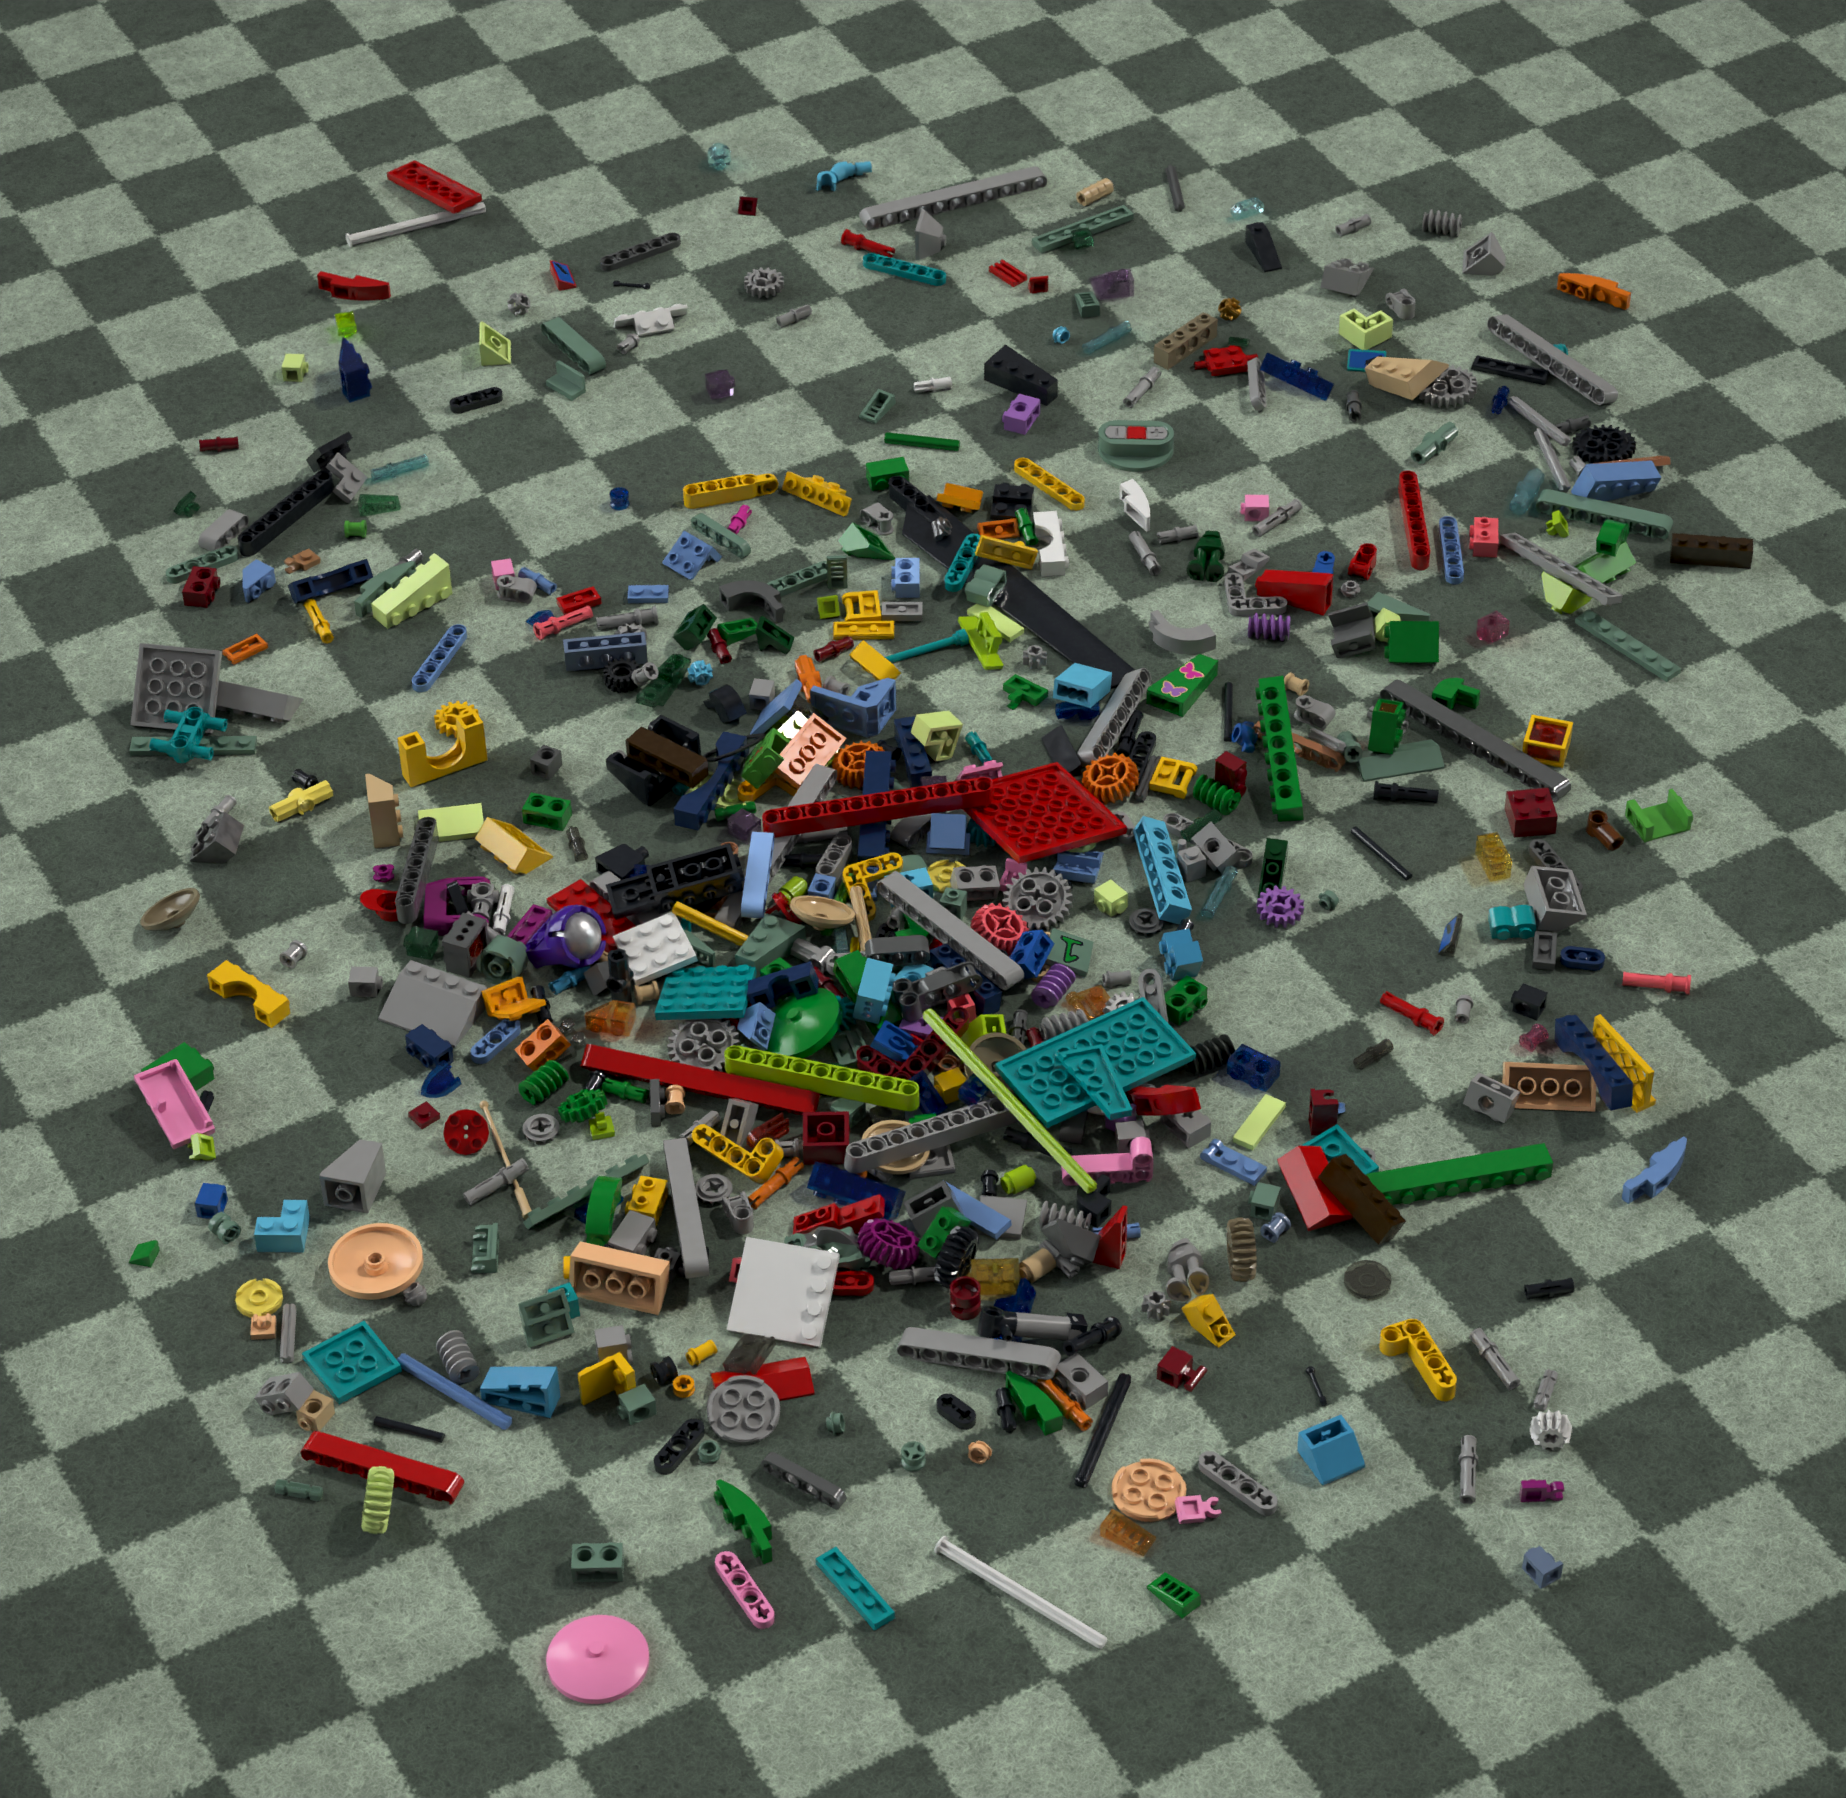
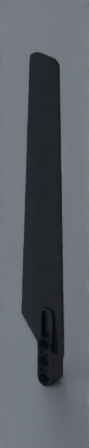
[889,476,1135,689]

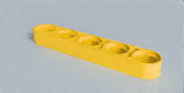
[1014,458,1085,511]

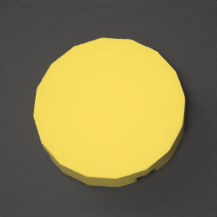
[927,860,964,893]
[235,1278,283,1318]

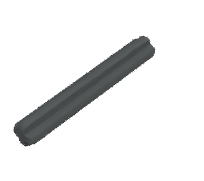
[1165,165,1185,212]

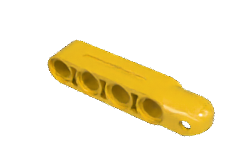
[683,473,779,509]

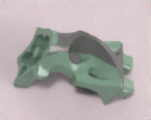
[784,1227,872,1271]

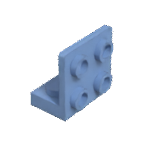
[662,531,722,580]

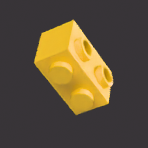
[625,1176,669,1226]

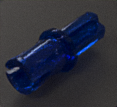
[1491,386,1510,415]

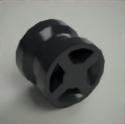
[650,1356,678,1386]

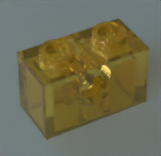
[971,1258,1020,1295]

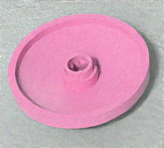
[546,1615,649,1704]

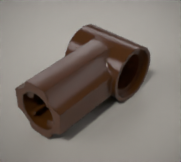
[1586,810,1624,851]

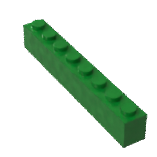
[1366,1143,1553,1205]

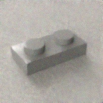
[882,602,923,621]

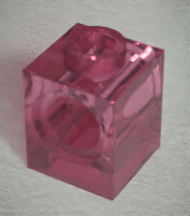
[1476,611,1510,645]

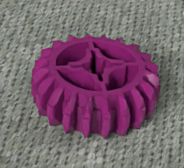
[857,1218,920,1270]

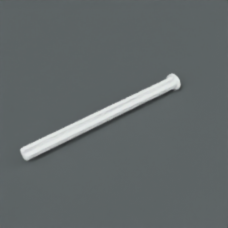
[346,202,486,248]
[934,1536,1107,1649]

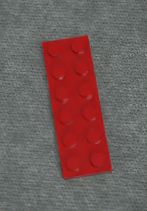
[387,160,482,214]
[546,879,636,953]

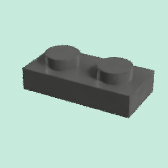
[1532,931,1557,970]
[650,1079,665,1127]

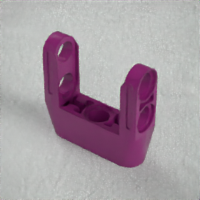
[424,876,491,936]

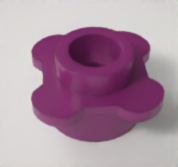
[373,864,395,883]

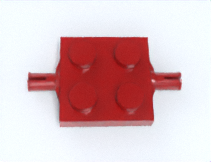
[1194,345,1258,376]

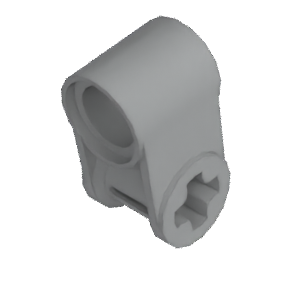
[1385,289,1415,320]
[860,503,894,536]
[497,575,537,604]
[1294,695,1336,730]
[721,1191,754,1235]

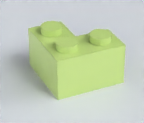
[1339,309,1393,350]
[911,711,963,761]

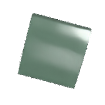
[518,1288,575,1348]

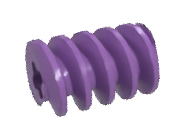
[1248,613,1291,641]
[1031,963,1076,1009]

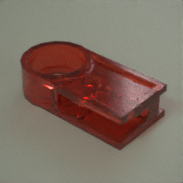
[746,1113,789,1149]

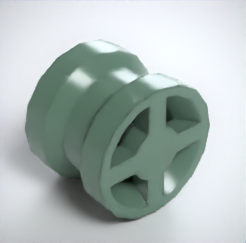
[901,1441,926,1472]

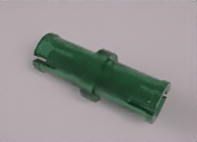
[1180,809,1222,842]

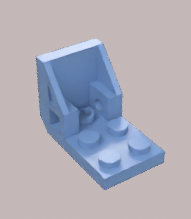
[810,678,896,737]

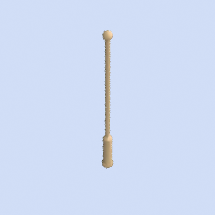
[479,1101,532,1220]

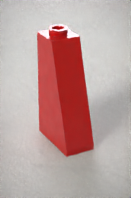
[1255,569,1334,616]

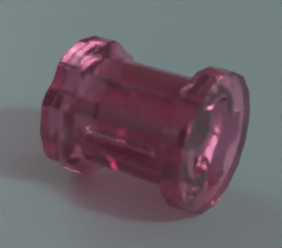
[1519,1023,1549,1052]

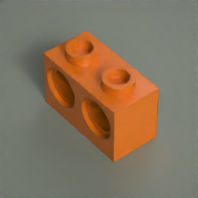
[514,1019,571,1071]

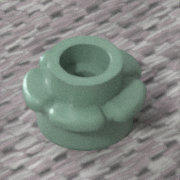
[1318,890,1339,910]
[826,1412,845,1436]
[697,1440,721,1463]

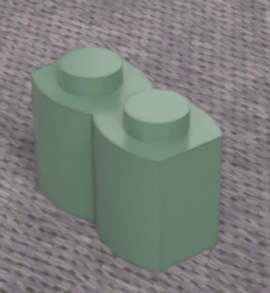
[965,565,1007,607]

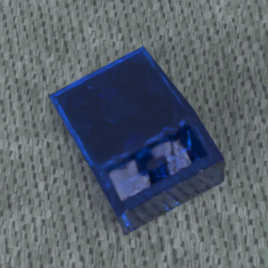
[338,337,372,403]

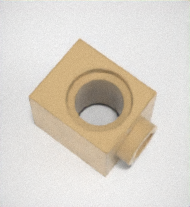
[296,1390,335,1431]

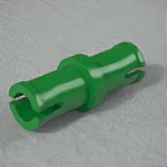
[1015,508,1038,546]
[602,1078,649,1103]

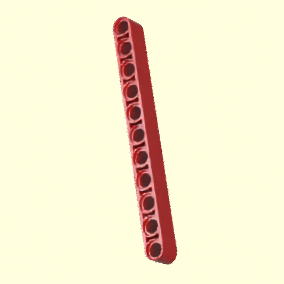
[762,777,994,838]
[580,1044,821,1115]

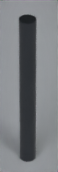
[1224,682,1233,742]
[1351,826,1412,881]

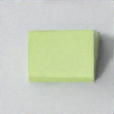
[479,321,511,366]

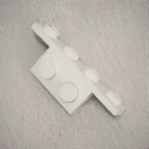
[614,304,688,337]

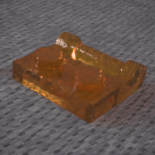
[1065,985,1111,1021]

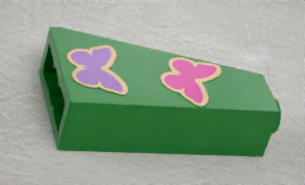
[1146,654,1218,717]

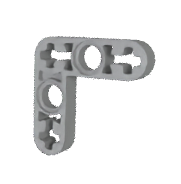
[1224,573,1287,616]

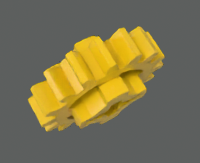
[434,701,479,738]

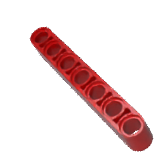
[1398,470,1430,571]
[300,1431,465,1505]

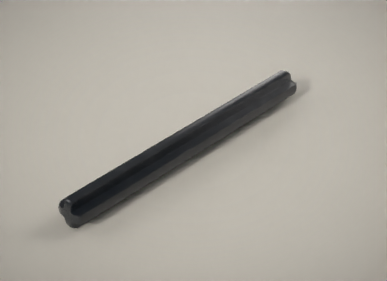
[1074,1373,1131,1488]

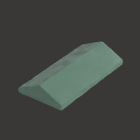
[1355,739,1445,782]

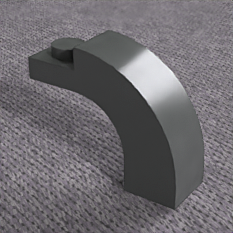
[719,580,785,624]

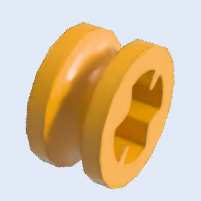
[673,1375,695,1398]

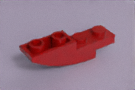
[317,271,391,301]
[1125,1085,1201,1116]
[793,1194,885,1234]

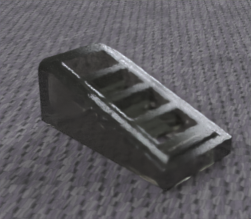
[785,695,829,722]

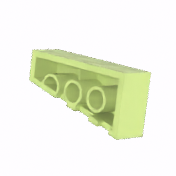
[371,553,452,629]

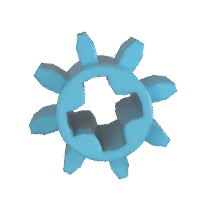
[687,660,713,686]

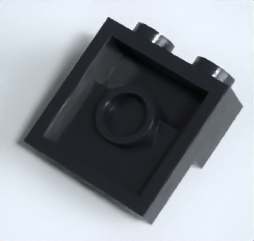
[306,432,353,473]
[990,482,1034,522]

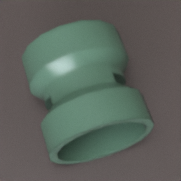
[208,1212,241,1244]

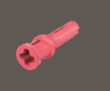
[533,606,593,640]
[1622,972,1691,995]

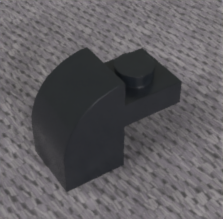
[703,684,747,723]
[1077,1174,1111,1228]

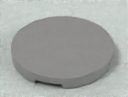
[707,1375,780,1444]

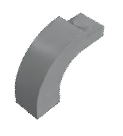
[1149,610,1216,655]

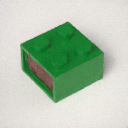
[1368,699,1406,754]

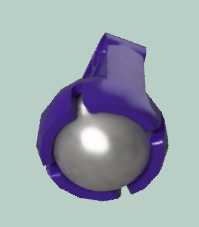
[525,905,606,969]

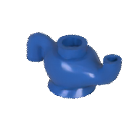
[1231,721,1258,753]

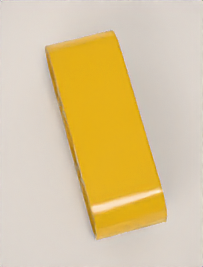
[849,640,901,681]

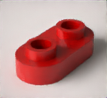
[832,1271,874,1295]

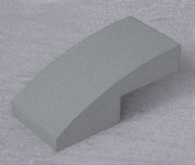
[1227,549,1270,582]

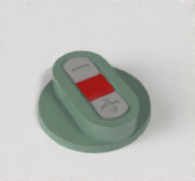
[1098,420,1174,472]

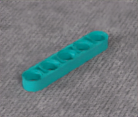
[863,253,946,286]

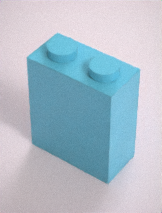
[1053,663,1112,708]

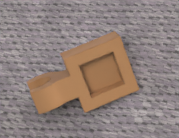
[284,549,321,574]

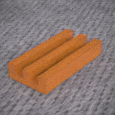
[223,634,268,665]

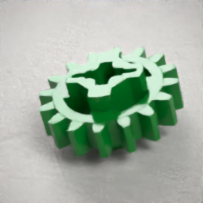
[558,1089,608,1123]

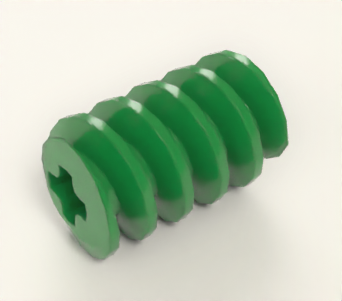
[1193,774,1241,815]
[519,1060,569,1105]

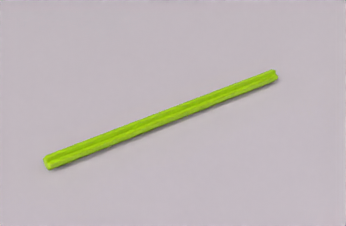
[923,1008,1097,1194]

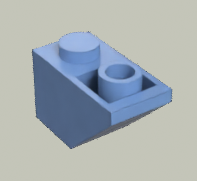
[242,559,276,603]
[737,1002,776,1051]

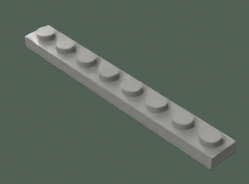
[1499,533,1623,606]

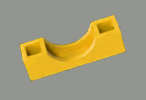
[207,960,291,1028]

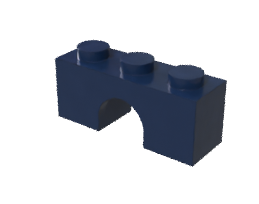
[747,961,819,1008]

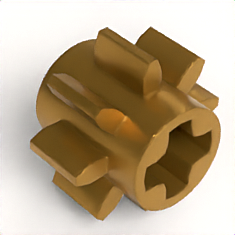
[1218,297,1241,321]

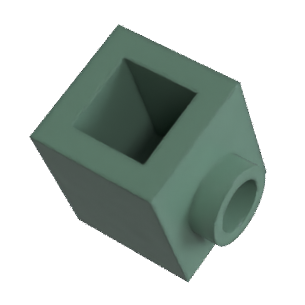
[1248,1182,1281,1221]

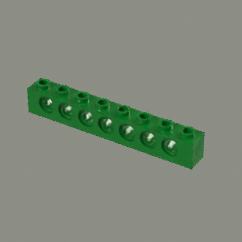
[1255,676,1304,822]

